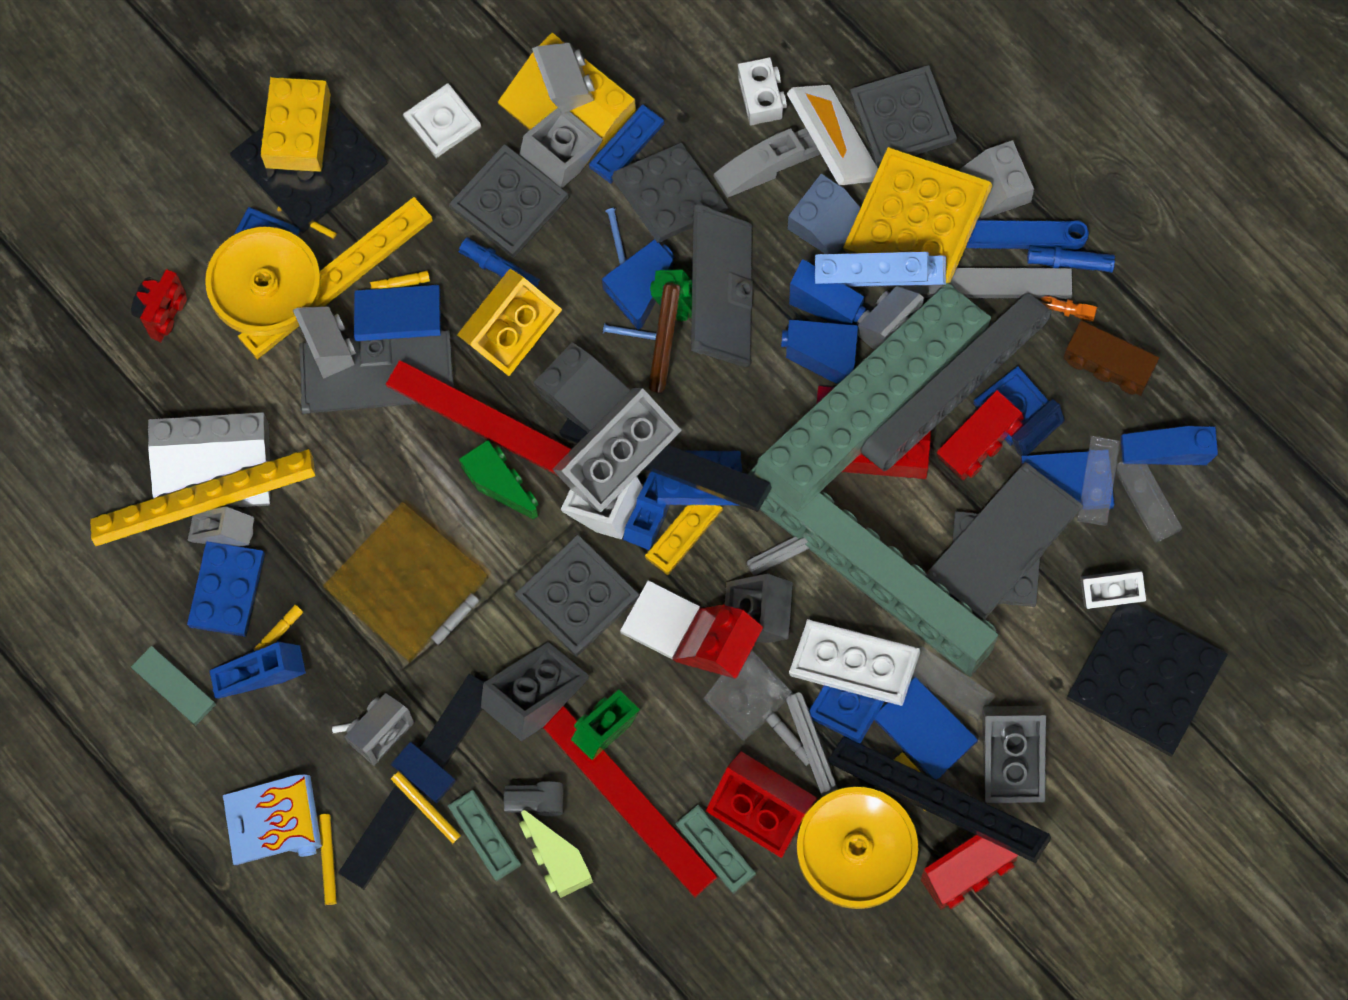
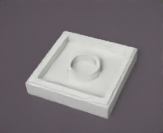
[403,83,481,158]
[620,581,700,660]

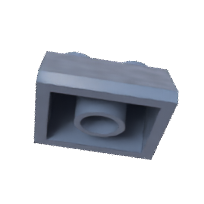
[788,174,860,254]

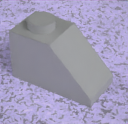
[187,507,255,547]

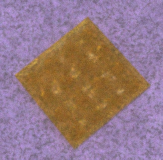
[323,502,489,663]

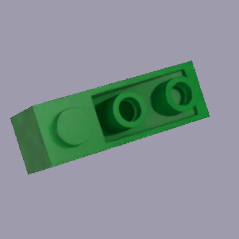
[459,440,539,520]

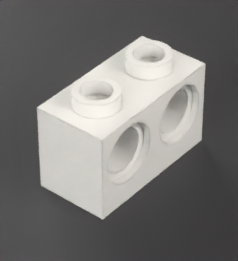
[738,57,787,125]

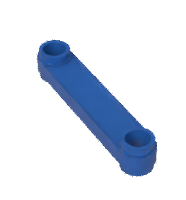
[966,220,1089,250]

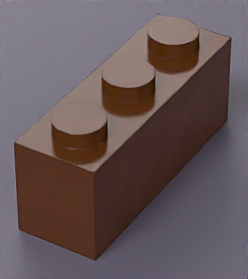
[1063,321,1160,396]

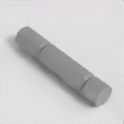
[430,593,479,645]
[766,713,809,766]

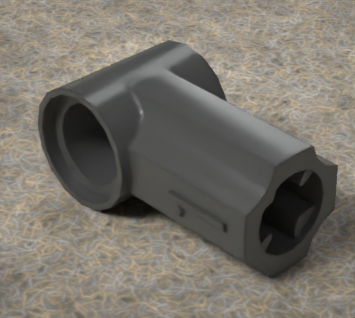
[504,781,564,816]

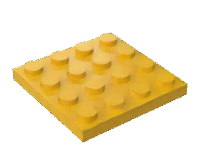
[843,147,992,286]

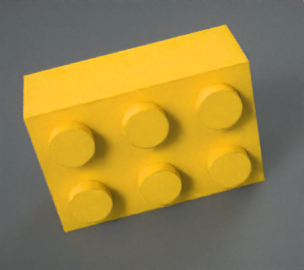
[261,77,331,172]

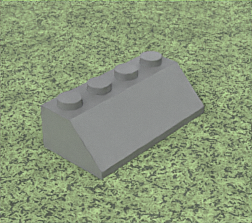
[552,388,681,513]

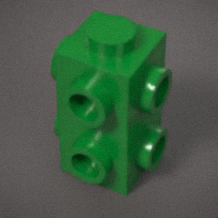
[650,270,692,321]

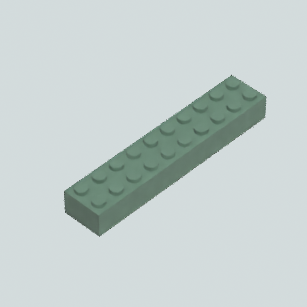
[754,283,991,512]
[748,464,998,677]

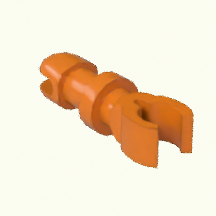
[1041,296,1097,322]

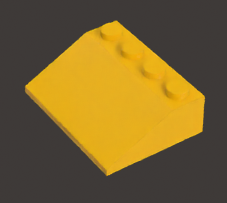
[498,33,636,167]

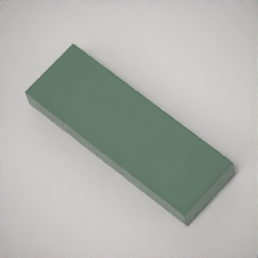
[131,646,216,726]
[448,790,521,882]
[675,805,756,894]

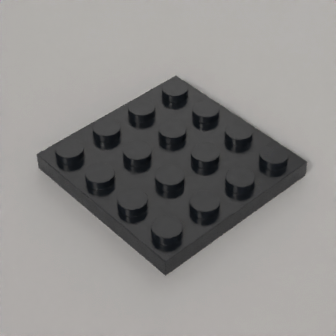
[230,101,388,234]
[1066,603,1228,757]

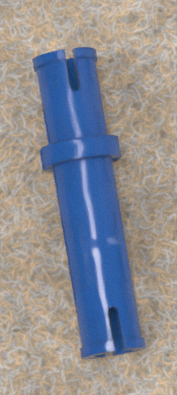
[458,237,540,288]
[1027,246,1115,273]

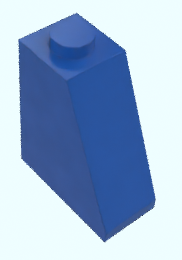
[602,240,674,330]
[789,259,867,325]
[781,320,858,385]

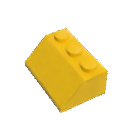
[457,268,562,376]

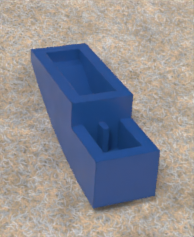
[623,472,670,550]

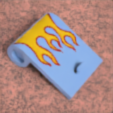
[223,775,322,865]

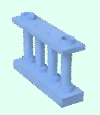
[815,252,946,287]

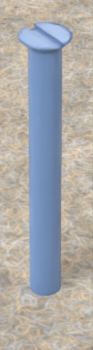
[605,208,626,265]
[603,323,656,340]

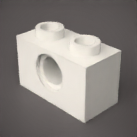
[1080,569,1146,609]

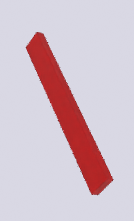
[386,360,572,477]
[543,706,717,898]

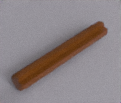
[649,283,680,393]

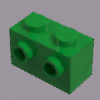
[571,690,640,760]

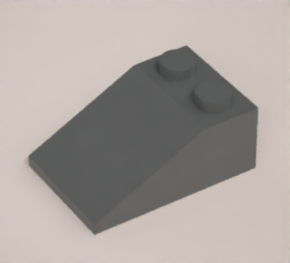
[533,342,630,433]
[481,642,589,741]
[982,706,1046,803]

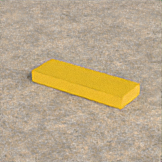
[645,505,723,575]

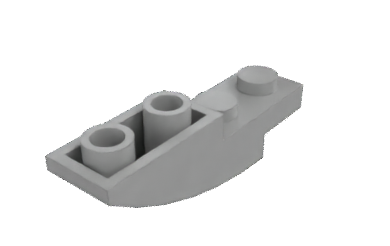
[713,128,821,198]

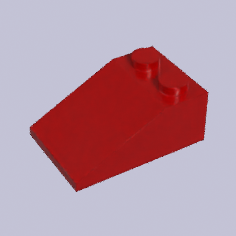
[673,605,763,679]

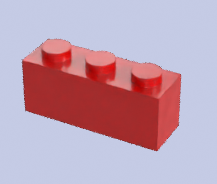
[936,390,1024,481]

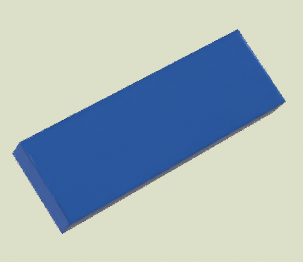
[589,104,664,184]

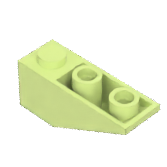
[519,810,593,898]

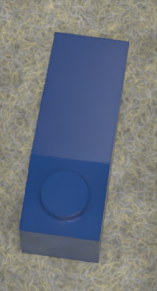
[1120,426,1218,465]
[209,642,306,699]

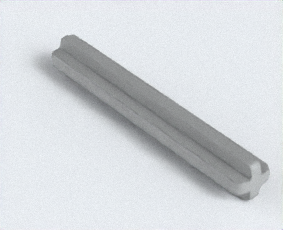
[747,536,809,575]
[786,692,838,797]

